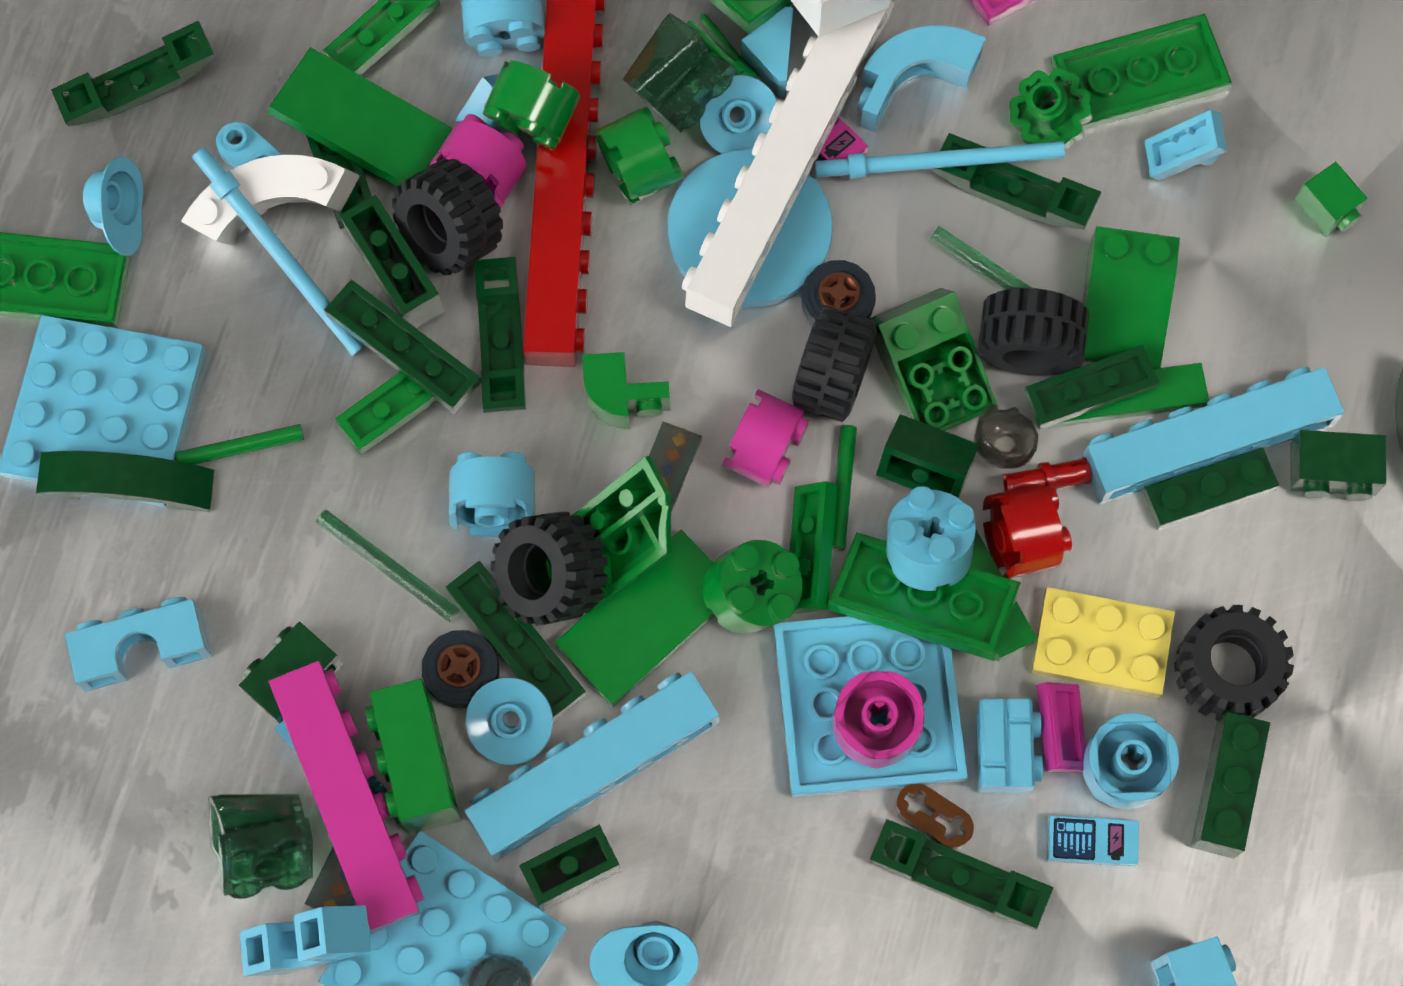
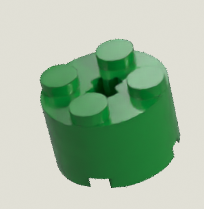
[482,60,581,150]
[595,107,684,205]
[702,540,802,634]

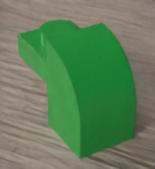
[582,352,670,429]

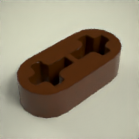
[896,783,974,850]

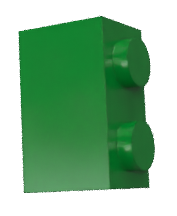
[1083,226,1180,369]

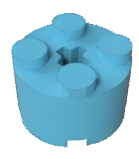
[461,0,545,58]
[449,452,535,538]
[886,486,976,591]
[1083,713,1179,810]

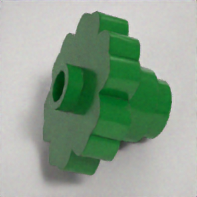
[1009,68,1094,149]

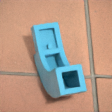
[857,25,986,132]

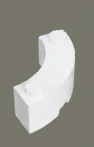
[181,155,360,246]

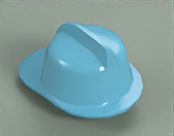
[83,157,143,256]
[589,921,699,986]

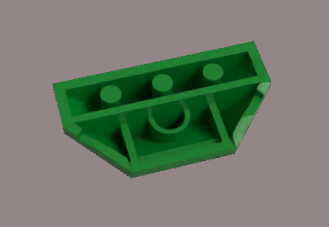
[546,456,672,597]

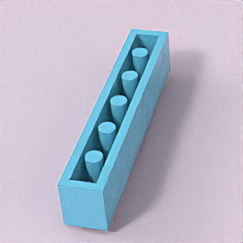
[1082,367,1345,504]
[464,671,719,862]

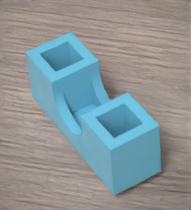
[64,597,212,692]
[239,905,371,977]

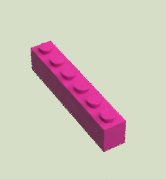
[268,661,425,934]

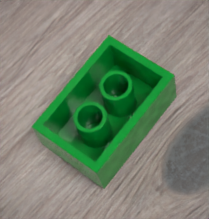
[365,678,461,835]

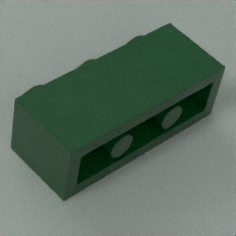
[340,195,445,328]
[1190,711,1271,859]

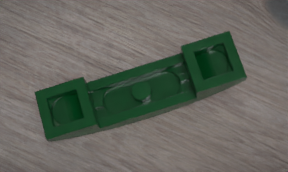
[51,20,215,126]
[932,133,1101,230]
[474,257,526,413]
[36,451,215,512]
[870,819,1054,930]

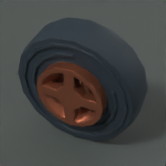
[801,260,876,324]
[422,630,500,708]

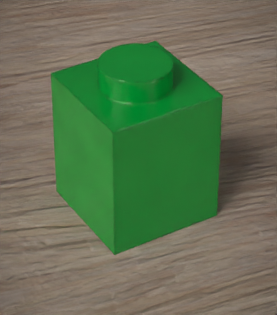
[1295,161,1368,237]

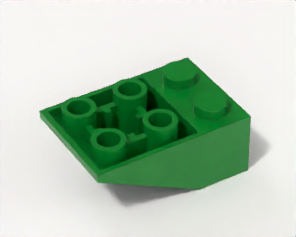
[869,288,999,431]

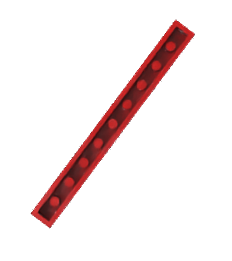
[523,0,606,367]

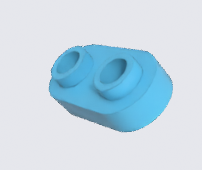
[216,122,282,169]

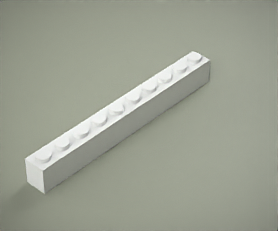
[682,0,898,327]

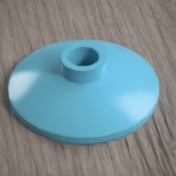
[698,75,777,154]
[466,677,553,765]

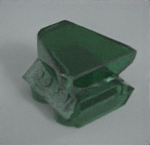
[622,13,736,133]
[208,794,313,899]

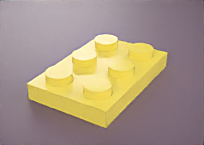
[1031,587,1175,698]

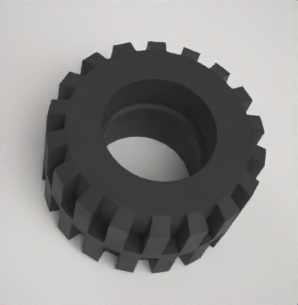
[392,159,503,275]
[977,288,1089,376]
[792,305,877,422]
[491,512,608,626]
[1174,604,1294,721]

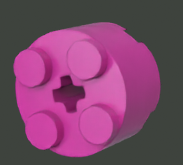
[430,114,526,209]
[722,389,809,488]
[832,671,924,769]

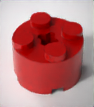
[982,484,1072,579]

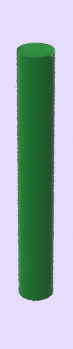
[176,424,304,465]
[833,425,857,551]

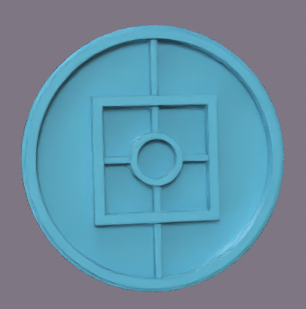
[668,150,832,308]

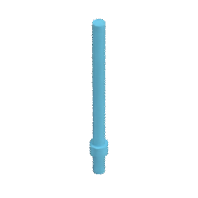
[815,141,1065,179]
[192,147,365,356]

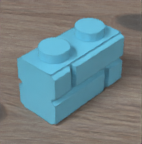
[976,699,1043,794]

